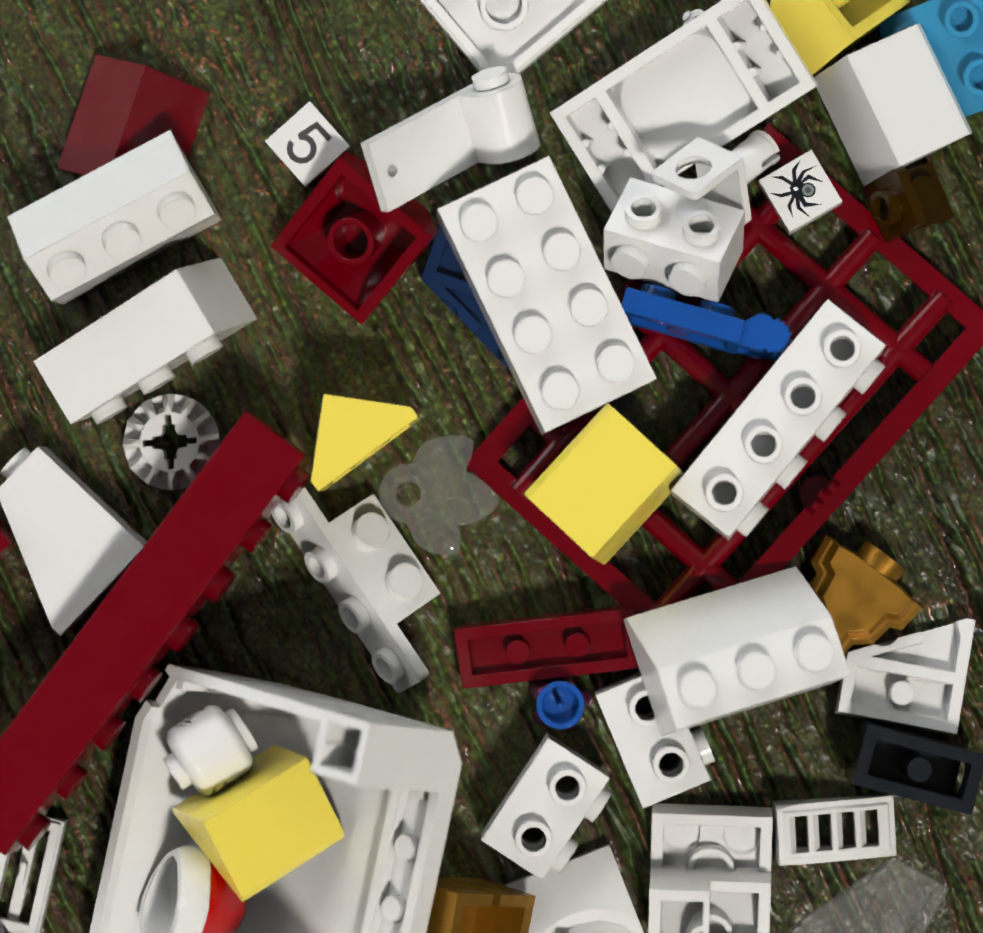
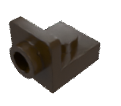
[863,161,954,243]

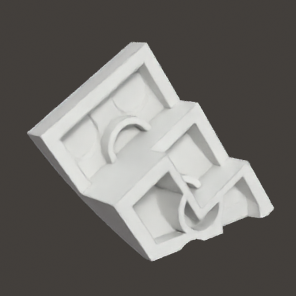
[648,803,773,933]

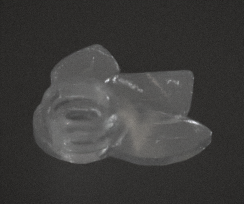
[379,435,500,555]

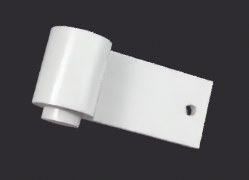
[361,66,540,212]

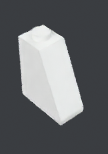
[0,446,147,636]

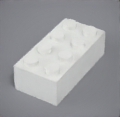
[436,156,657,435]

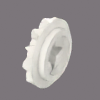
[122,394,220,490]

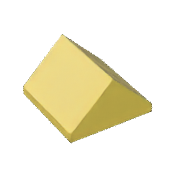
[311,394,421,491]
[524,402,685,565]
[173,745,344,903]

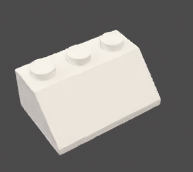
[7,130,222,305]
[624,566,851,737]

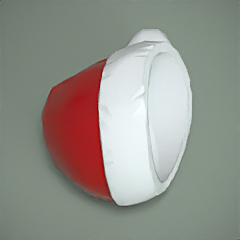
[139,844,247,933]

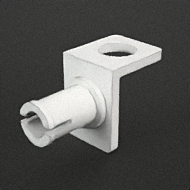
[652,130,780,225]

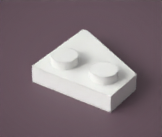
[834,619,976,736]

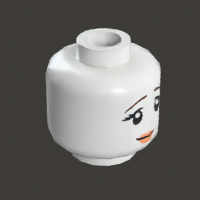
[163,704,259,796]

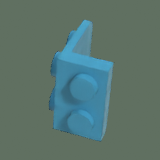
[880,0,983,118]

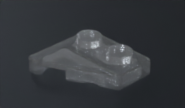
[788,857,949,933]

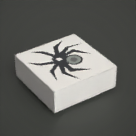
[758,149,843,235]

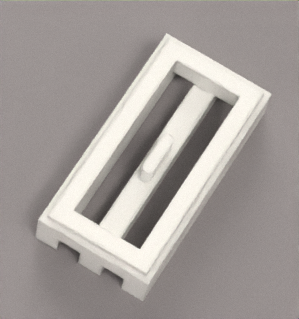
[0,816,68,933]

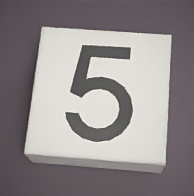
[265,101,351,188]

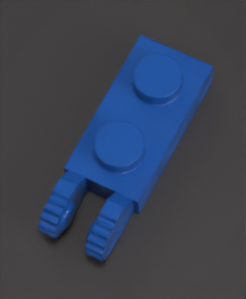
[621,284,792,363]

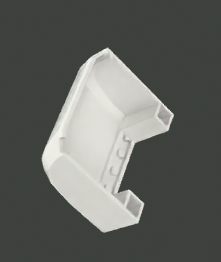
[89,664,462,933]

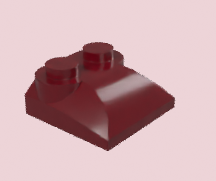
[271,152,439,325]

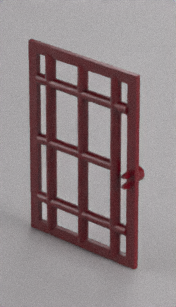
[463,123,983,614]

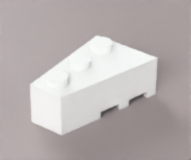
[33,257,257,425]

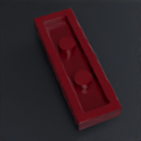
[454,604,639,689]

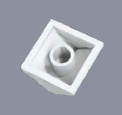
[814,23,973,186]

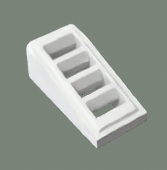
[772,794,897,866]

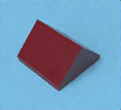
[57,54,211,177]

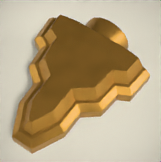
[809,534,923,655]

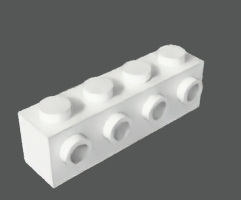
[671,299,886,541]

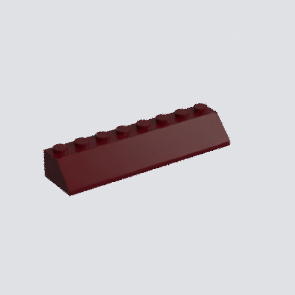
[0,411,312,856]

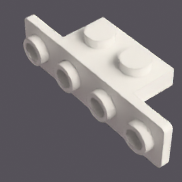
[271,487,441,693]

